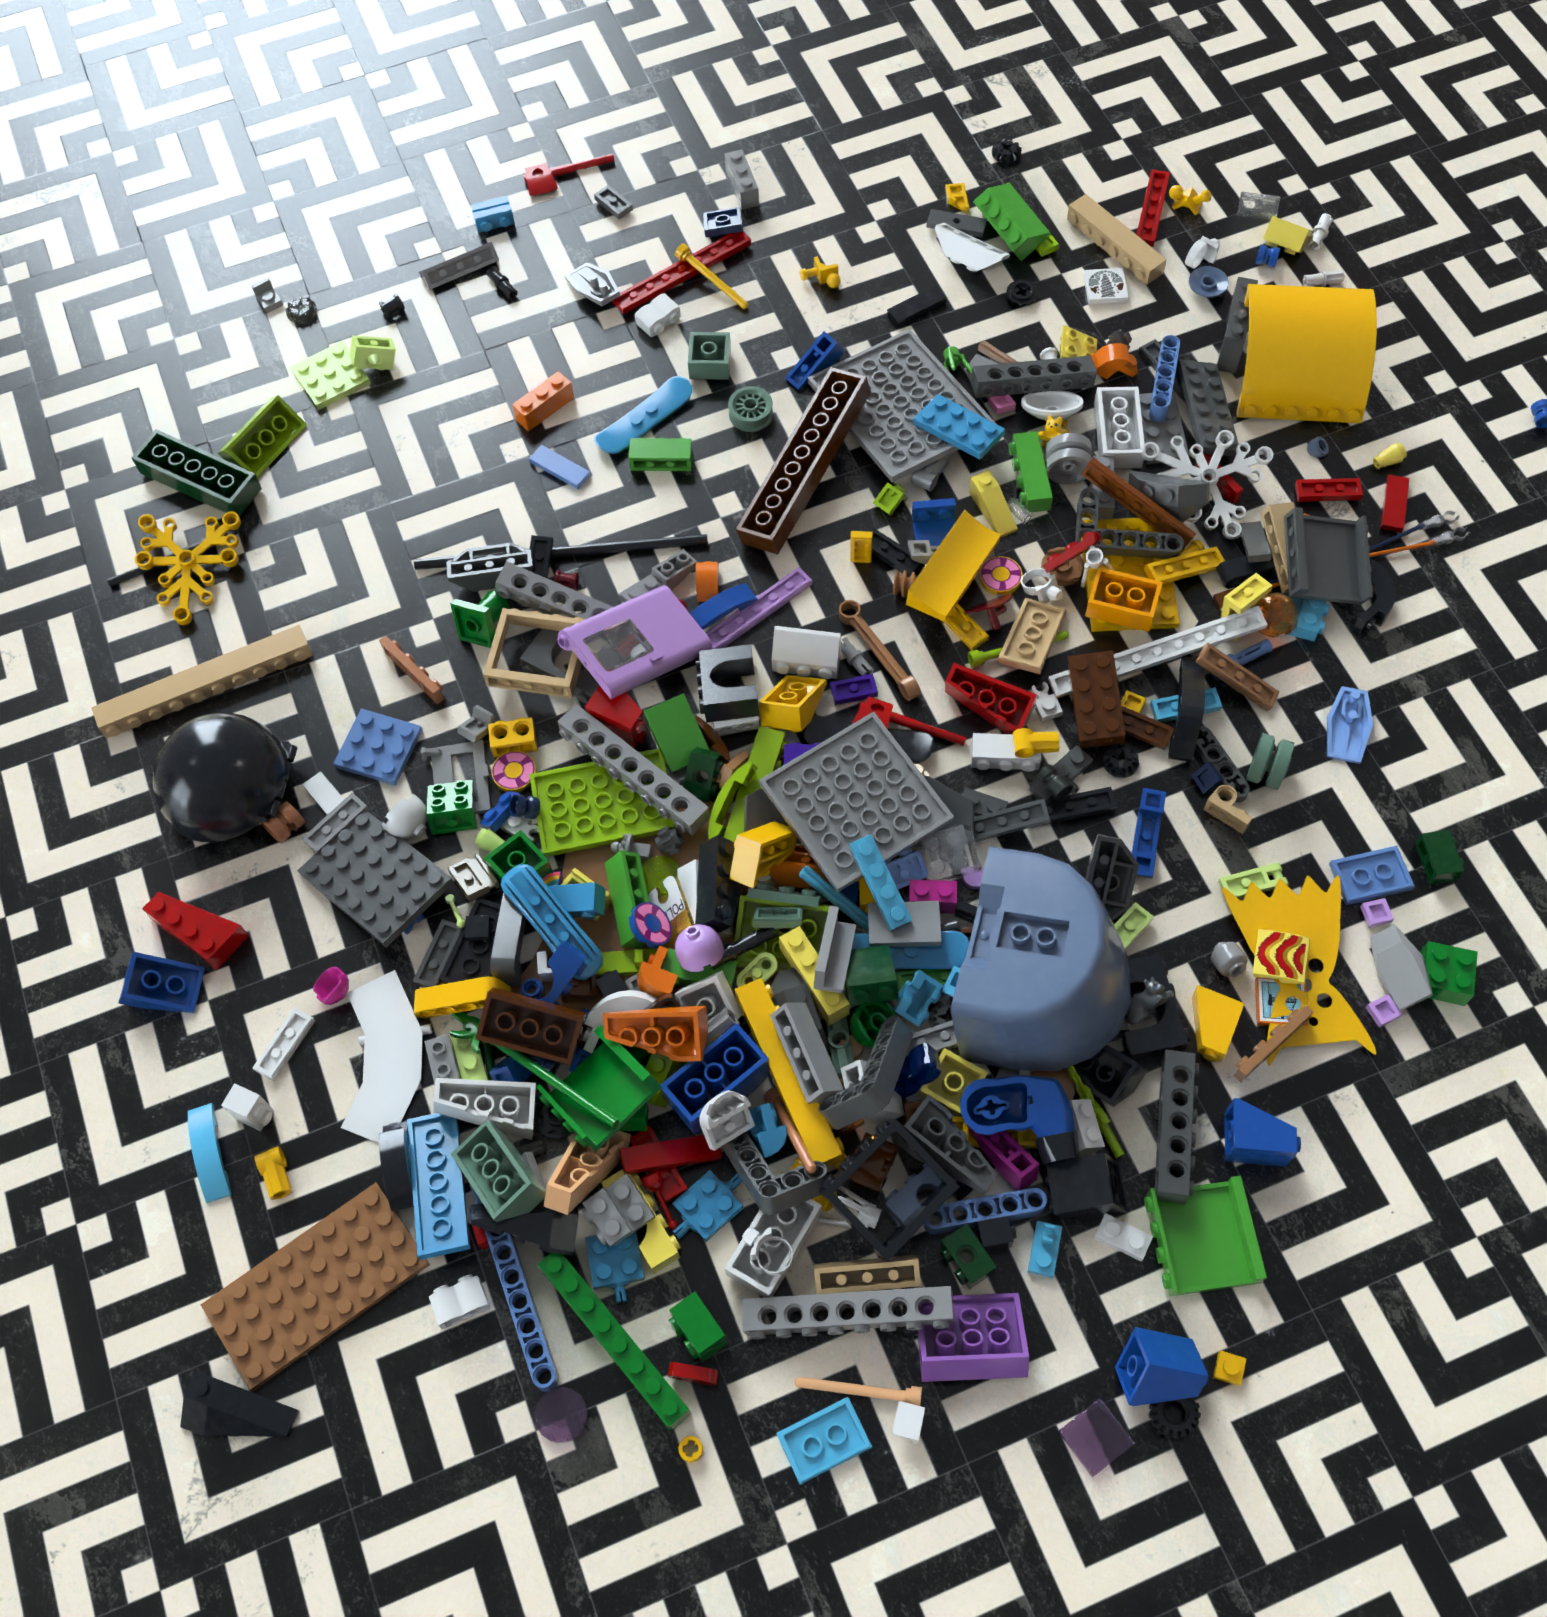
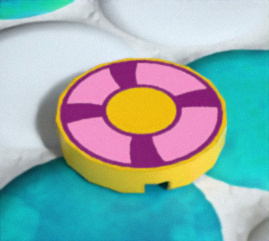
[979,556,1023,595]
[491,751,537,793]

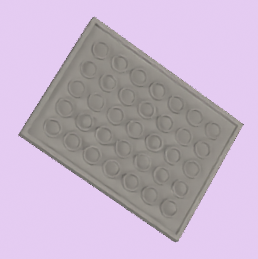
[807,329,996,483]

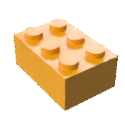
[1085,567,1163,632]

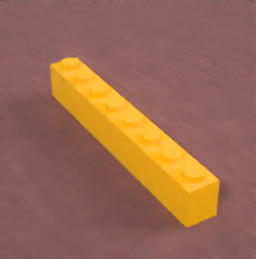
[735,978,845,1167]

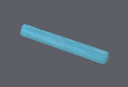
[799,866,869,932]

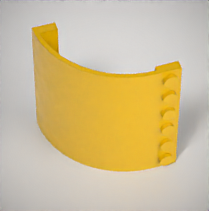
[1236,284,1377,423]

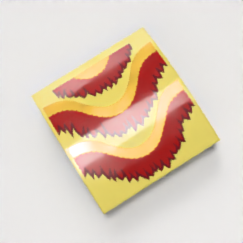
[1253,929,1310,984]

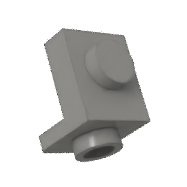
[457,705,494,743]

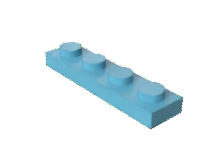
[849,834,912,931]

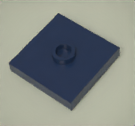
[703,207,743,238]

